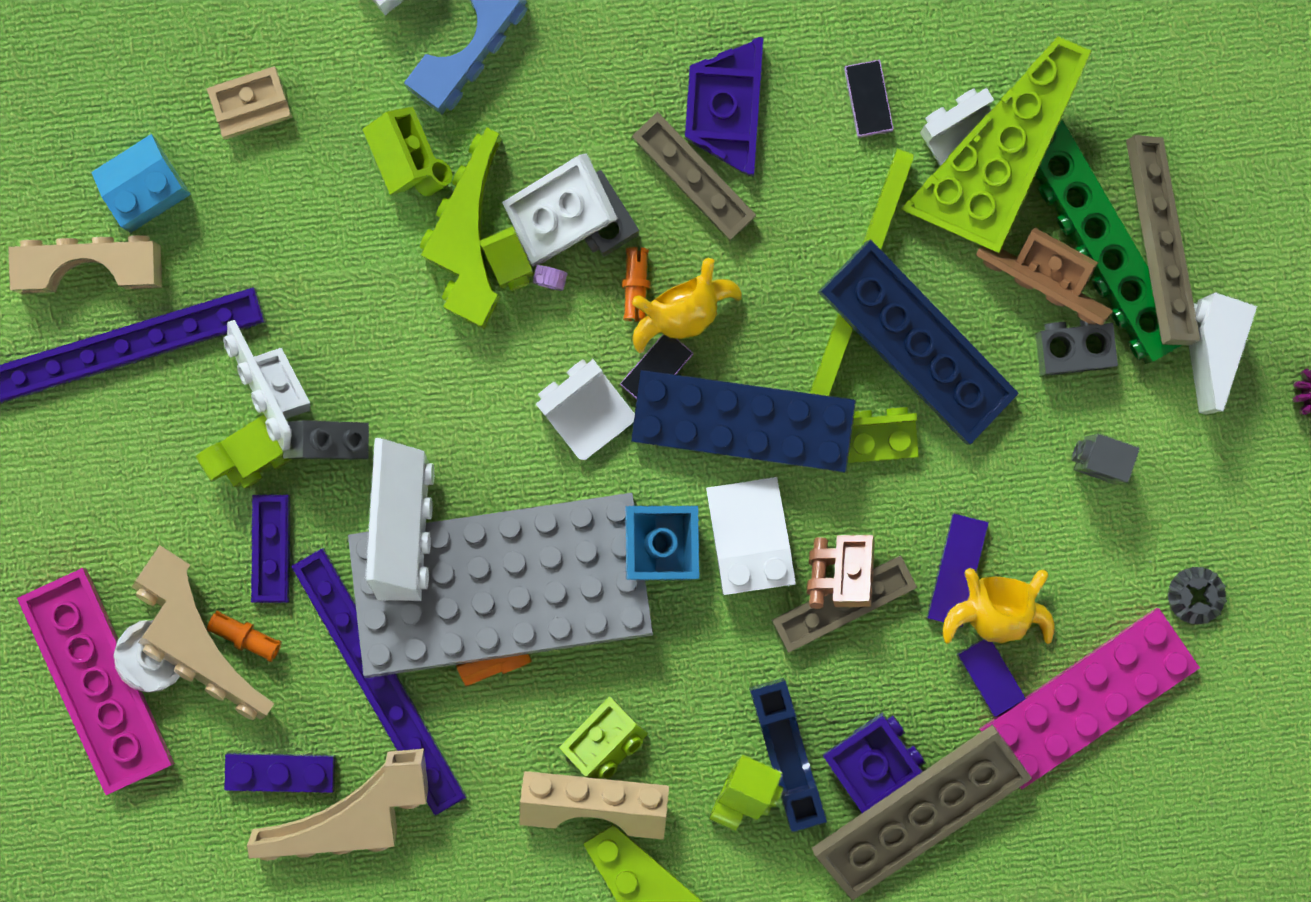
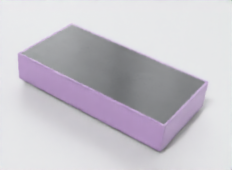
[844,60,893,138]
[620,334,694,399]

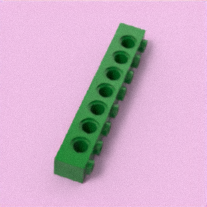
[1036,119,1182,365]

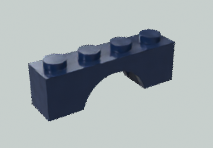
[749,678,827,832]

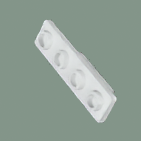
[223,320,310,451]

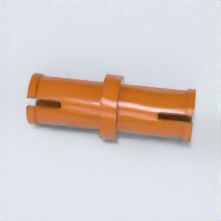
[622,247,650,322]
[207,610,282,662]

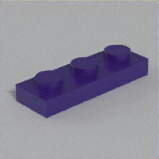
[224,753,335,793]

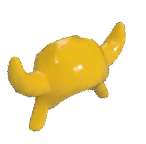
[632,258,742,353]
[943,568,1055,644]

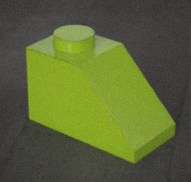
[480,227,534,291]

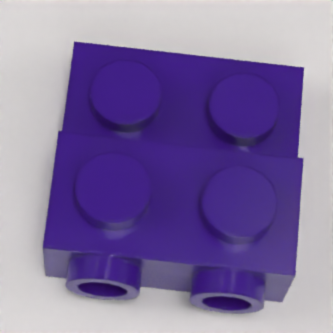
[823,712,926,813]

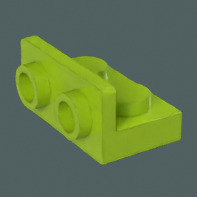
[848,407,919,463]
[559,696,648,779]

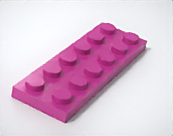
[17,568,175,795]
[979,608,1200,790]

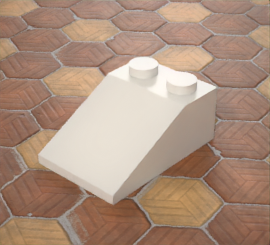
[1189,293,1257,415]
[706,477,796,595]

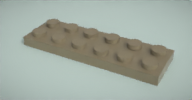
[812,724,1032,901]

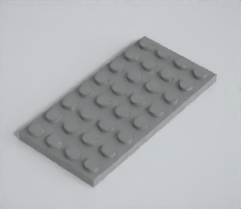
[348,493,653,678]

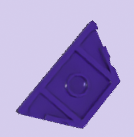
[685,37,763,177]

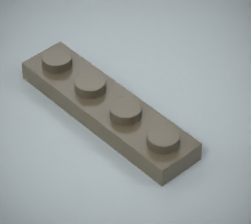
[632,112,756,241]
[772,555,917,653]

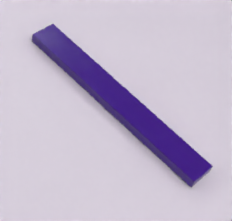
[0,287,266,404]
[291,548,467,816]

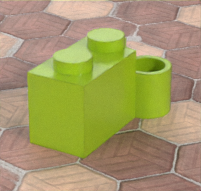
[362,106,453,196]
[195,414,292,489]
[709,754,783,831]

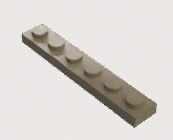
[1126,135,1200,345]

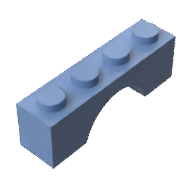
[404,0,527,115]

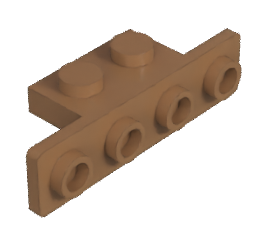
[976,228,1113,325]

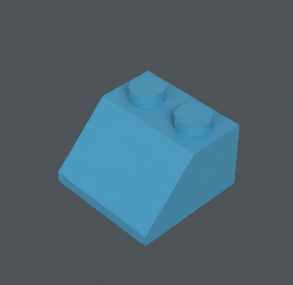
[91,134,191,233]
[625,506,699,580]

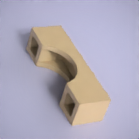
[9,235,162,294]
[519,771,669,840]

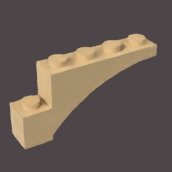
[132,545,274,720]
[247,749,428,861]

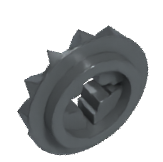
[1168,567,1227,624]

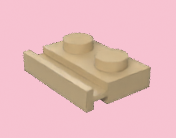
[207,66,293,139]

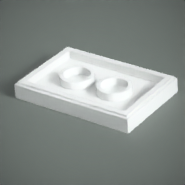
[502,153,618,267]

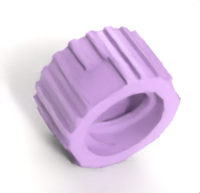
[533,265,568,291]

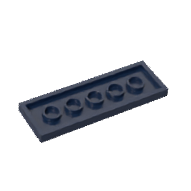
[818,240,1019,445]
[631,370,856,472]

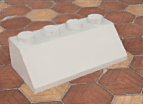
[366,439,435,601]

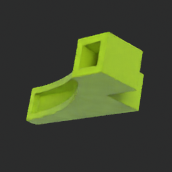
[419,127,502,329]

